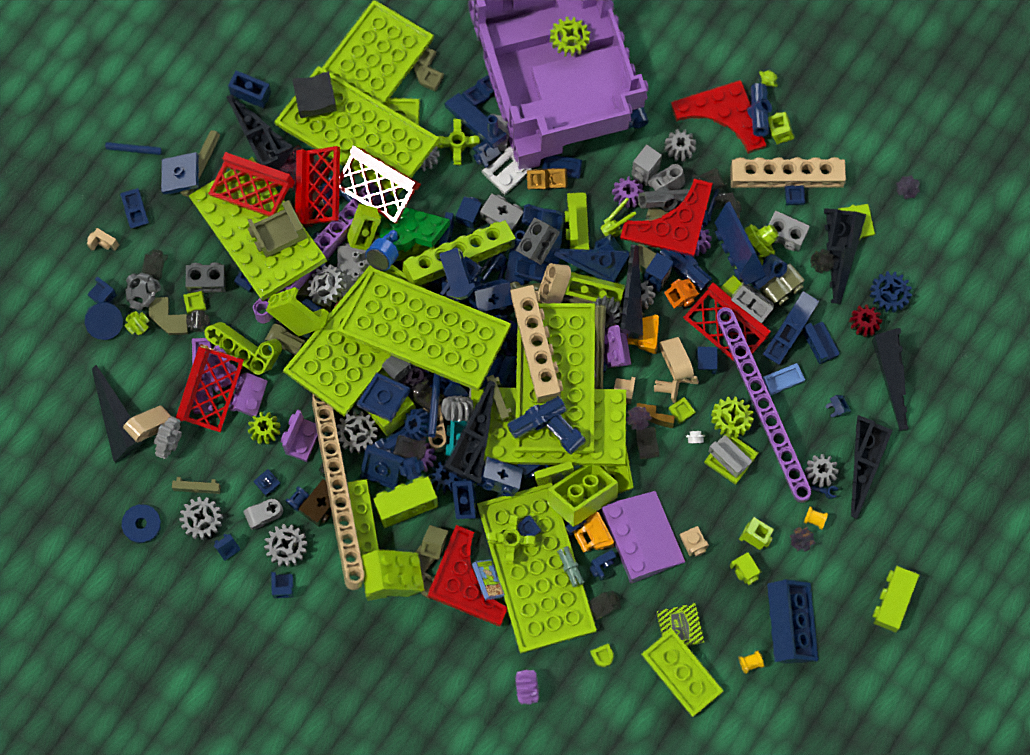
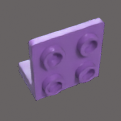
[604,325,631,368]
[281,410,318,462]

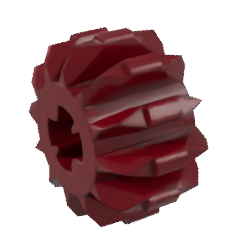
[849,304,882,337]

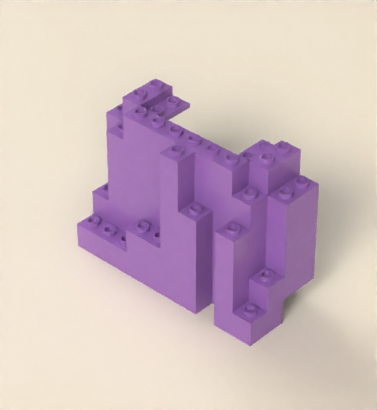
[469,0,649,170]

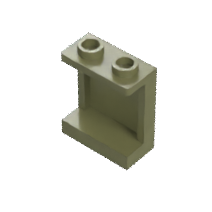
[247,200,307,258]

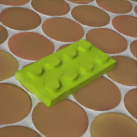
[641,629,723,717]

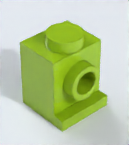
[768,112,794,144]
[739,517,774,550]
[730,552,761,585]

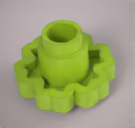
[745,224,779,258]

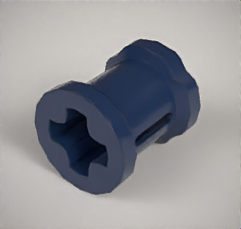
[285,486,310,512]

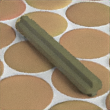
[181,130,220,197]

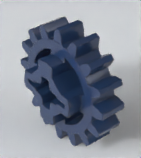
[870,271,912,313]

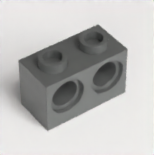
[516,217,560,265]
[185,262,226,293]

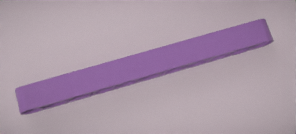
[253,184,389,323]
[717,307,811,503]

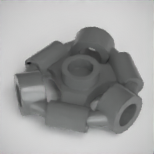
[125,273,161,311]

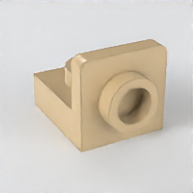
[87,228,119,251]
[680,526,709,557]

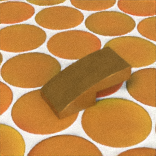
[527,168,568,189]
[636,403,675,428]

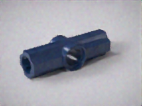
[747,83,772,137]
[660,249,712,292]
[507,396,567,440]

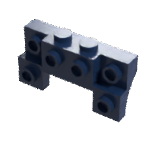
[514,204,565,283]

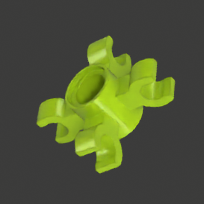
[436,119,480,165]
[487,515,535,564]

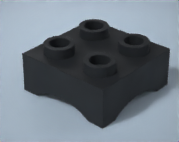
[292,71,337,118]

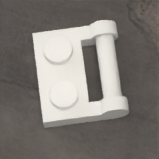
[482,146,532,195]

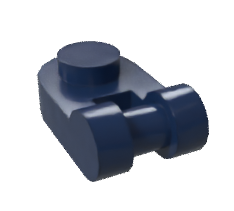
[495,355,517,388]

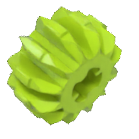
[248,412,281,445]

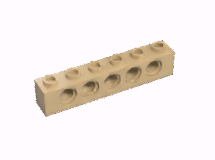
[731,158,846,188]
[510,285,563,403]

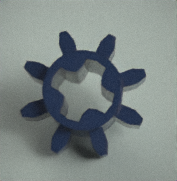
[399,456,425,480]

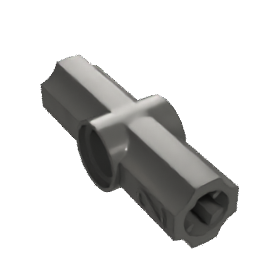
[638,186,690,211]

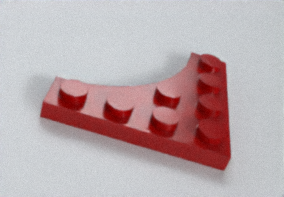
[671,80,766,154]
[620,179,713,257]
[427,525,507,627]

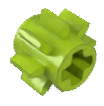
[124,311,149,335]

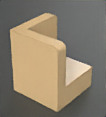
[614,377,636,404]

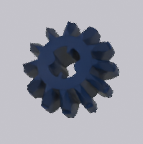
[402,408,430,441]
[429,462,462,494]

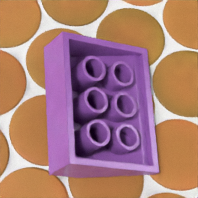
[601,491,685,584]

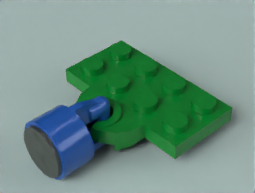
[365,202,450,271]

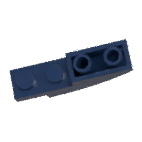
[763,291,819,365]

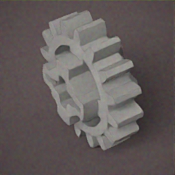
[307,265,347,306]
[336,411,378,454]
[154,417,182,459]
[179,497,223,540]
[264,524,307,567]

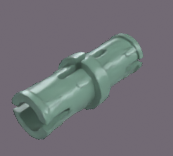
[557,546,584,587]

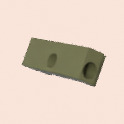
[486,375,512,423]
[172,477,221,494]

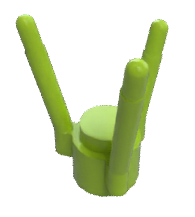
[600,198,636,238]

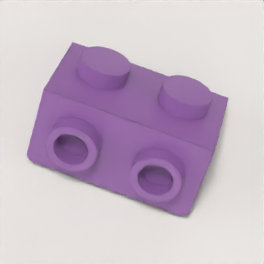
[204,345,237,393]
[229,373,268,417]

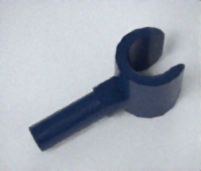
[810,485,838,499]

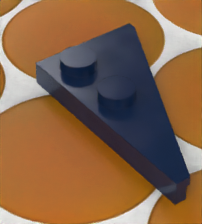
[554,249,630,282]

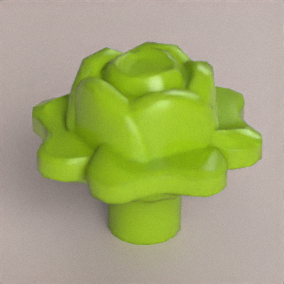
[759,70,778,87]

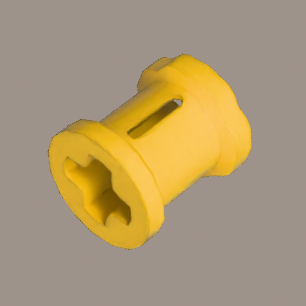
[804,507,828,530]
[739,651,764,674]

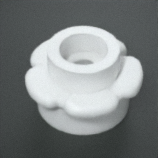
[686,431,705,443]

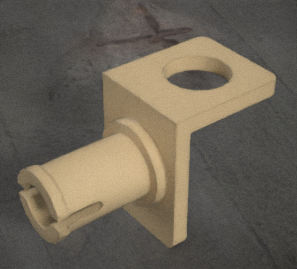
[654,376,699,403]

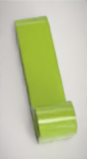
[205,322,282,375]

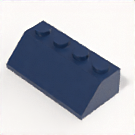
[715,202,766,286]
[767,579,818,663]

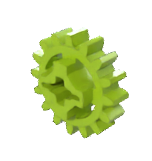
[550,17,590,57]
[711,397,754,438]

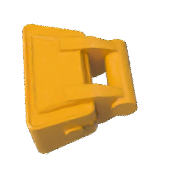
[627,315,659,354]
[573,512,614,553]

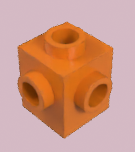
[664,279,699,308]

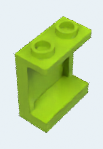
[266,287,329,336]

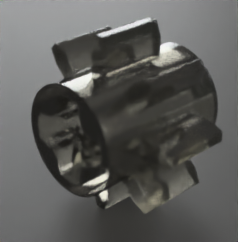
[810,249,834,274]
[186,310,210,332]

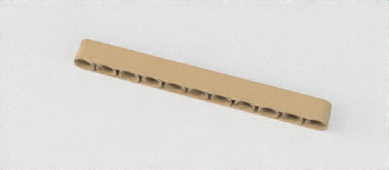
[312,394,364,590]

